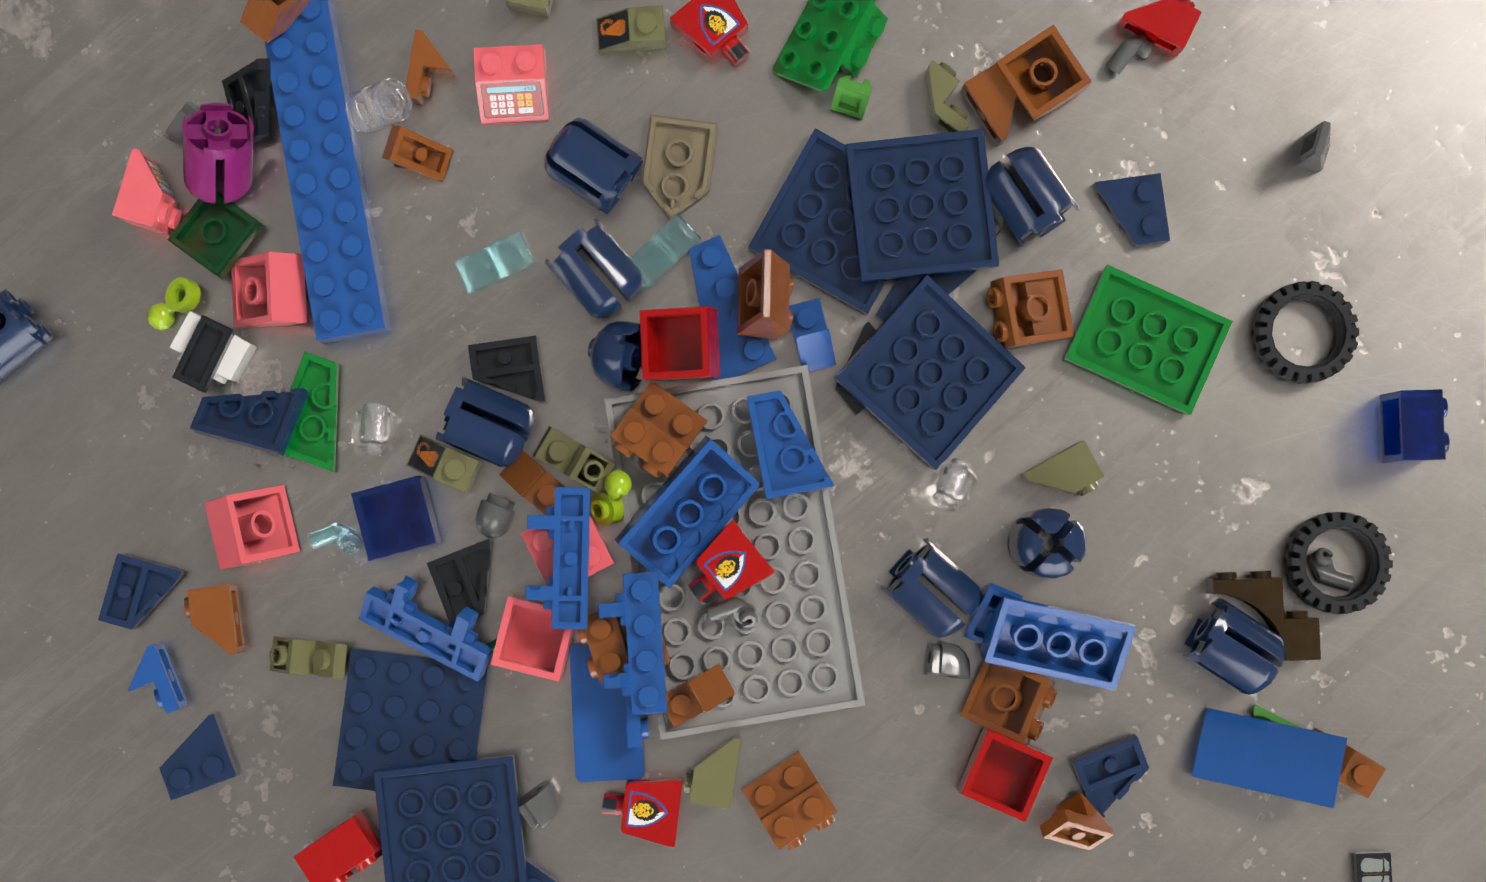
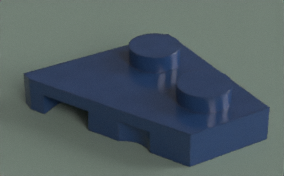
[1093,173,1170,247]
[98,553,185,630]
[159,712,239,801]

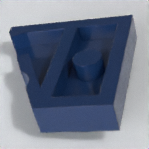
[1071,734,1149,818]

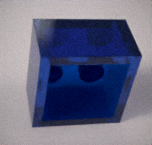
[1380,389,1450,463]
[351,475,442,561]

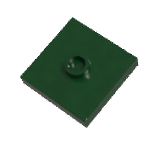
[167,191,264,280]

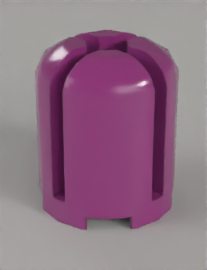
[182,103,254,204]

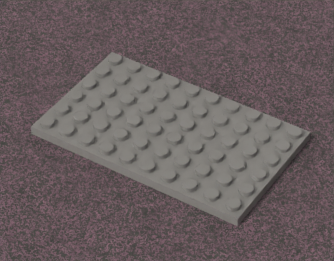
[604,365,865,740]

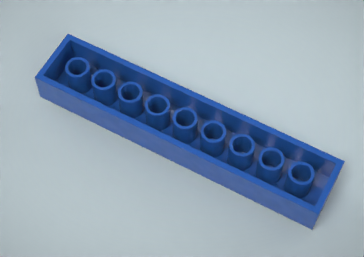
[264,0,392,344]

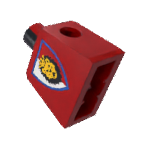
[670,0,751,65]
[688,520,774,602]
[602,777,683,847]

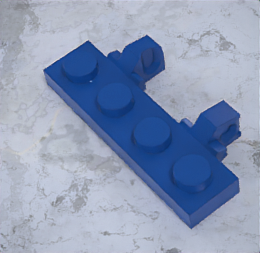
[525,487,590,629]
[598,572,667,715]
[359,575,493,682]

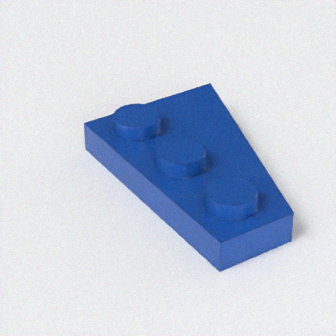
[746,390,835,499]

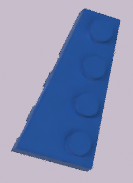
[689,235,776,380]

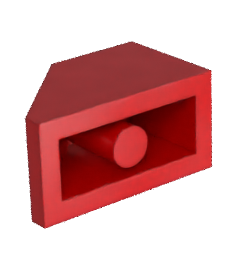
[1117,0,1202,56]

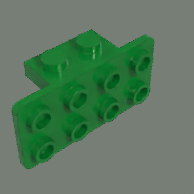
[773,0,888,92]

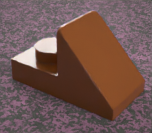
[404,29,454,106]
[382,125,453,182]
[499,450,565,515]
[666,663,736,728]
[1039,793,1114,851]

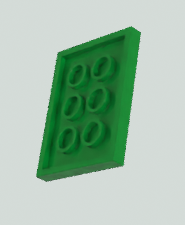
[1064,264,1233,415]

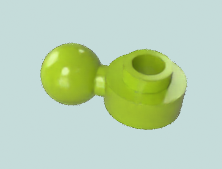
[147,277,201,330]
[590,470,632,526]

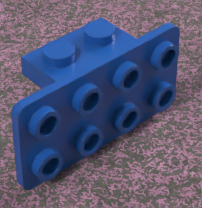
[569,643,649,782]

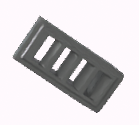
[1296,121,1331,172]

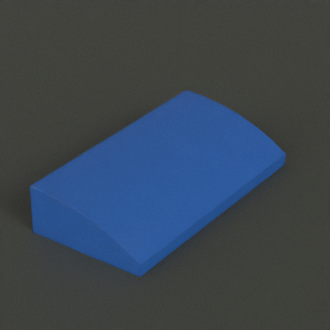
[614,436,761,588]
[979,595,1137,691]
[1192,708,1347,808]

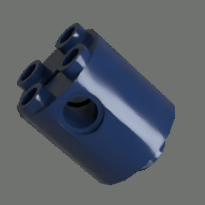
[0,289,53,383]

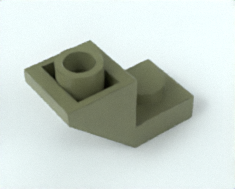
[926,60,971,133]
[532,426,616,493]
[269,636,347,679]

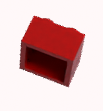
[639,306,720,381]
[957,727,1053,823]
[294,808,382,882]

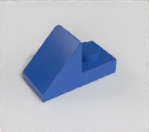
[789,298,836,372]
[964,583,1023,644]
[128,642,188,714]

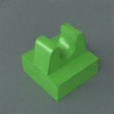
[830,74,873,119]

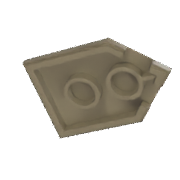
[641,114,718,220]

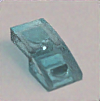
[630,214,701,289]
[455,231,534,293]

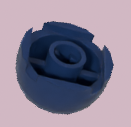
[588,321,642,391]

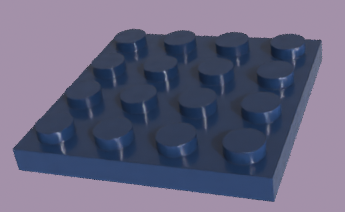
[748,128,887,315]
[846,129,999,282]
[834,275,1026,470]
[333,647,490,791]
[373,755,528,882]

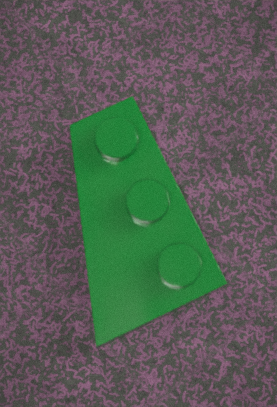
[285,351,339,472]

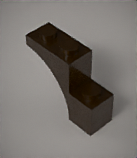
[1205,570,1321,661]

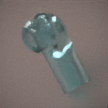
[308,523,361,554]

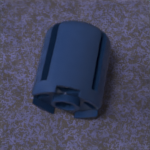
[544,118,643,214]
[986,147,1080,247]
[545,218,644,318]
[435,377,534,467]
[1009,508,1087,578]
[881,538,981,638]
[1183,598,1286,695]

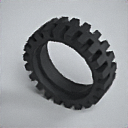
[1251,281,1359,384]
[1284,512,1393,614]

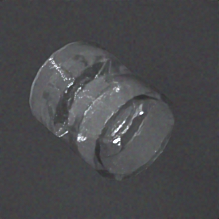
[346,78,412,134]

